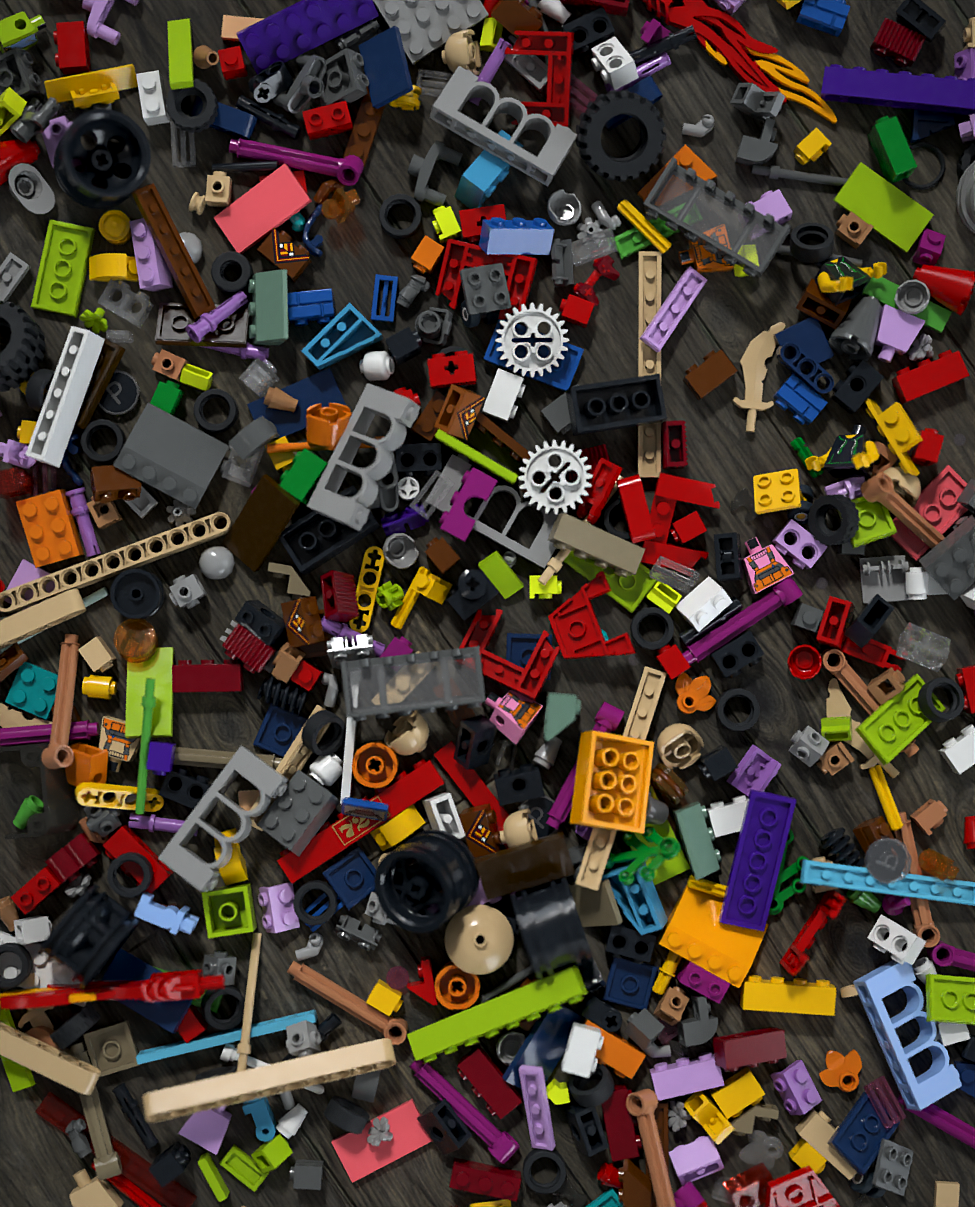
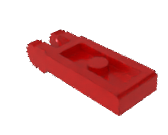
[576,457,623,525]
[840,636,907,672]

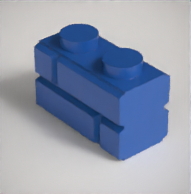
[796,0,850,37]
[287,288,336,326]
[773,374,828,425]

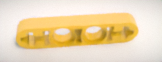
[349,546,385,633]
[75,782,164,812]

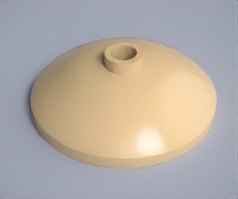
[445,905,514,975]

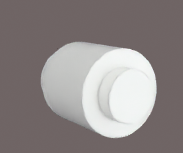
[905,567,929,600]

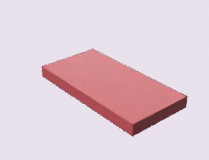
[213,164,312,254]
[890,465,968,561]
[331,1099,433,1183]

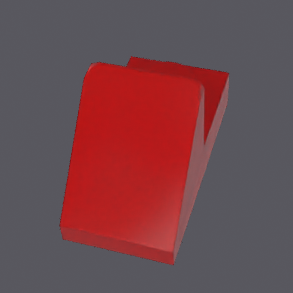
[407,956,438,1005]

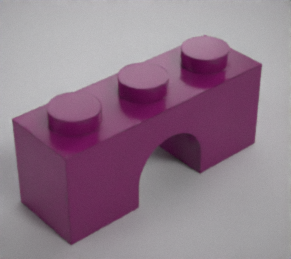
[439,467,497,542]

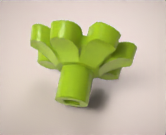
[79,308,108,334]

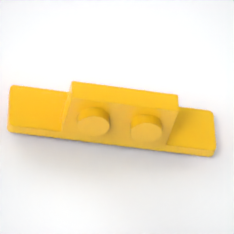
[44,64,138,109]
[865,398,923,476]

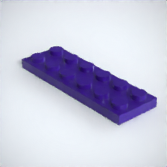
[237,0,379,74]
[719,789,796,931]

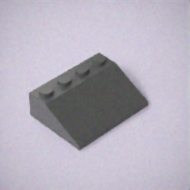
[113,402,229,509]

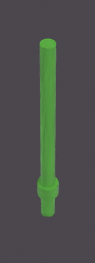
[135,678,156,814]

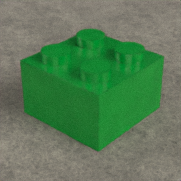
[279,448,328,505]

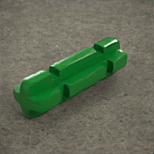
[790,437,824,478]

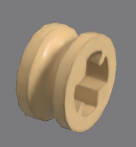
[189,192,206,215]

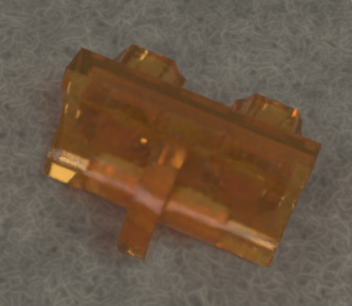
[321,187,360,224]
[918,848,959,881]

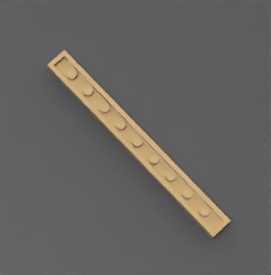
[638,251,661,478]
[575,666,667,891]

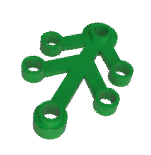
[605,826,681,886]
[769,829,809,915]

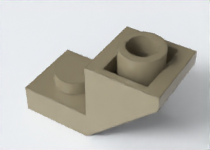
[268,562,312,599]
[728,1102,779,1136]

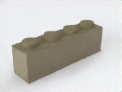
[548,513,645,578]

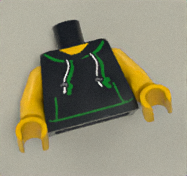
[814,256,887,305]
[805,425,879,478]

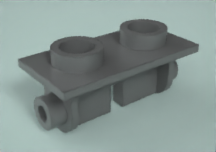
[334,19,382,53]
[551,238,574,288]
[334,915,382,951]

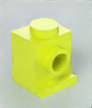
[432,206,462,244]
[529,576,562,599]

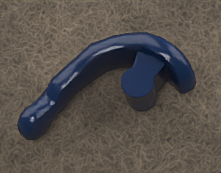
[303,205,325,257]
[61,433,84,486]

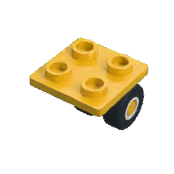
[753,469,814,524]

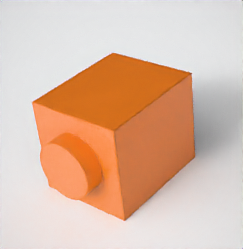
[411,235,445,274]

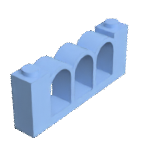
[853,960,962,1110]

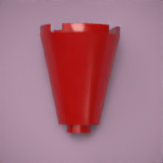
[0,139,40,186]
[912,264,975,316]

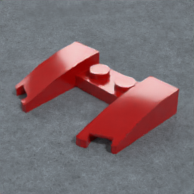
[505,31,574,127]
[435,238,538,320]
[641,472,720,573]
[454,609,560,702]
[779,890,847,976]

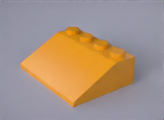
[570,730,654,833]
[656,885,769,988]

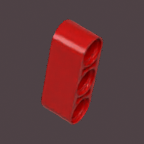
[616,474,655,544]

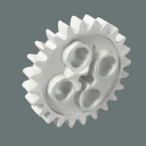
[495,303,569,377]
[518,440,593,515]

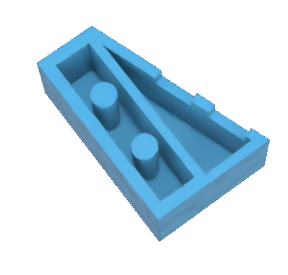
[601,860,668,935]

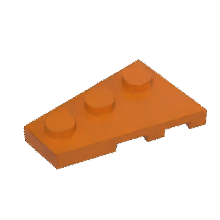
[638,144,718,207]

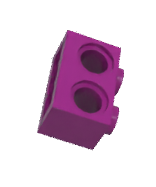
[677,959,730,1004]

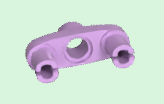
[82,0,139,45]

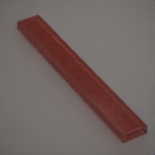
[35,1092,197,1207]

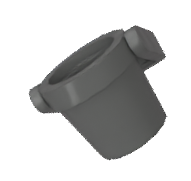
[415,307,453,346]
[645,792,669,825]

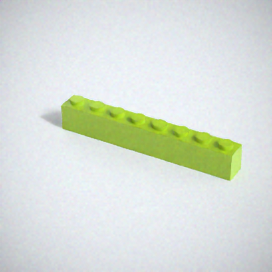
[407,967,588,1063]

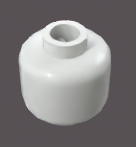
[359,351,395,381]
[309,753,343,787]

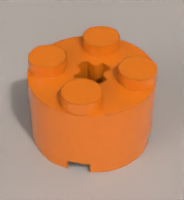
[306,403,352,450]
[352,741,399,788]
[434,961,480,1010]

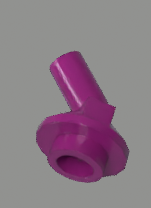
[882,894,911,915]

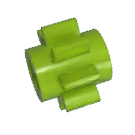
[376,581,404,611]

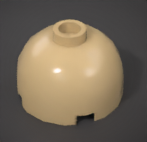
[442,29,481,75]
[883,467,921,508]
[384,710,429,756]
[657,723,704,769]
[500,809,538,848]

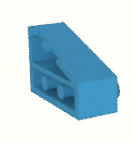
[454,129,523,209]
[301,303,383,371]

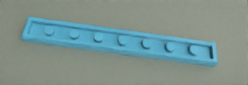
[800,859,975,906]
[136,1009,318,1064]

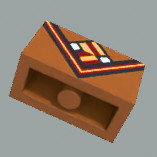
[434,384,485,440]

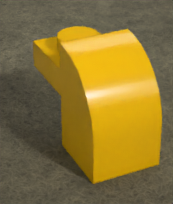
[89,253,139,282]
[370,804,426,851]
[214,828,248,886]
[684,1091,735,1145]

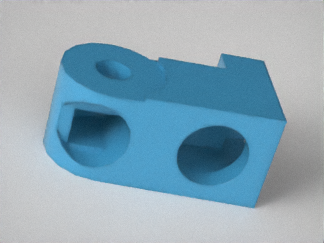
[242,1096,277,1142]

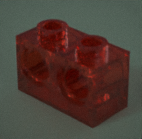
[0,467,33,499]
[722,1162,774,1207]

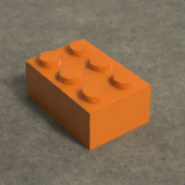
[16,489,85,568]

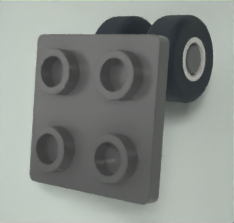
[459,263,511,328]
[848,1139,913,1198]

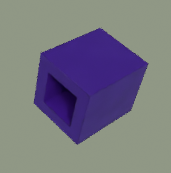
[146,741,176,775]

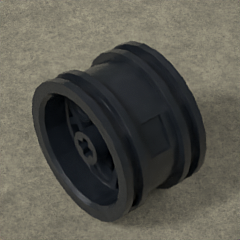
[374,829,479,933]
[511,877,593,979]

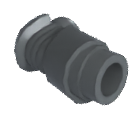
[397,275,430,308]
[65,1119,92,1159]

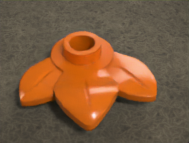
[675,672,716,714]
[819,1049,862,1092]

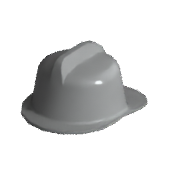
[8,163,55,214]

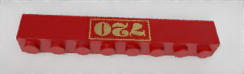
[277,758,445,883]

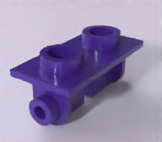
[380,503,429,537]

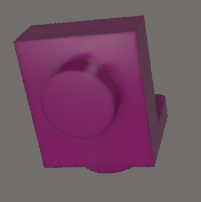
[640,18,671,44]
[912,228,946,266]

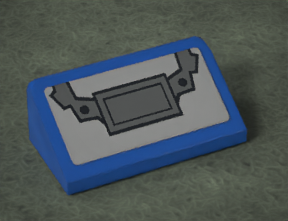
[341,797,389,821]

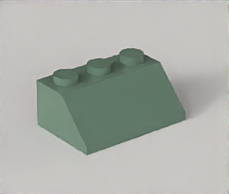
[248,270,288,345]
[543,692,581,741]
[672,801,722,880]

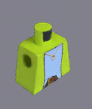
[0,12,47,54]

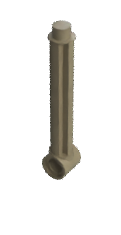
[174,747,283,770]
[69,1042,123,1181]

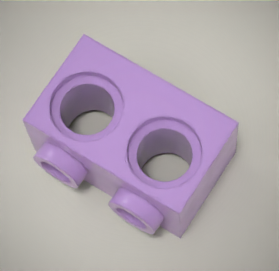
[772,519,827,570]

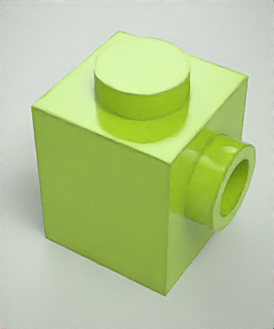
[251,1134,293,1173]

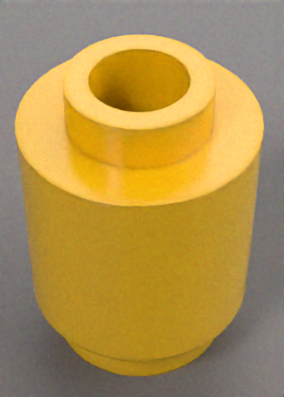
[82,675,117,699]

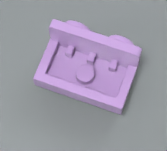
[258,882,300,933]

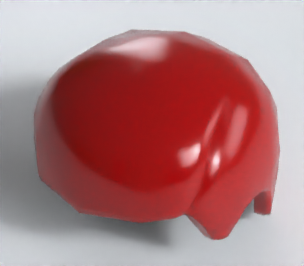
[787,644,822,680]

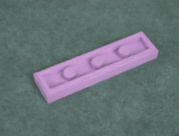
[640,266,707,352]
[519,1065,556,1151]

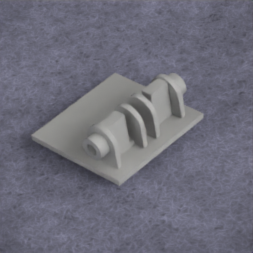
[859,555,909,603]
[327,634,376,669]

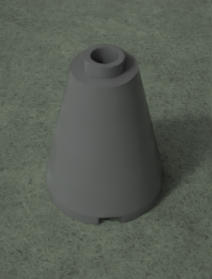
[829,296,882,362]

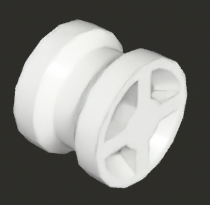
[398,477,420,501]

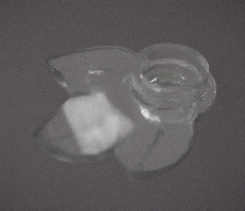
[739,1130,784,1174]

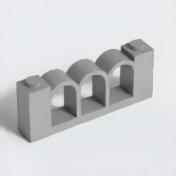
[429,66,577,186]
[307,383,421,531]
[425,453,567,569]
[158,746,289,892]

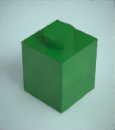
[150,380,184,416]

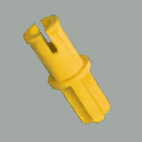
[652,950,682,995]

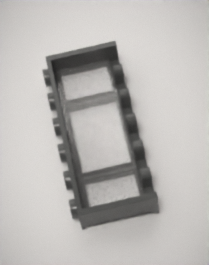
[643,157,790,278]
[341,646,485,721]

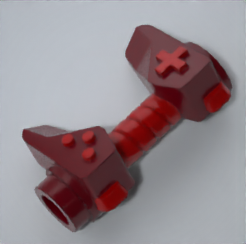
[573,253,620,306]

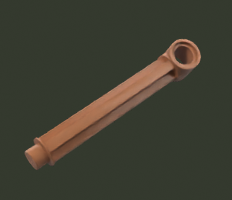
[861,472,945,549]
[41,634,81,769]
[821,648,919,757]
[894,812,940,947]
[287,961,409,1045]
[626,1089,676,1207]

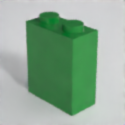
[868,116,917,184]

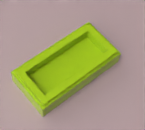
[478,550,524,600]
[219,1144,269,1192]
[198,1152,230,1202]

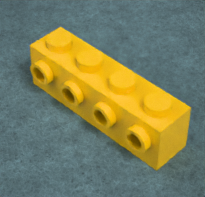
[740,975,836,1016]

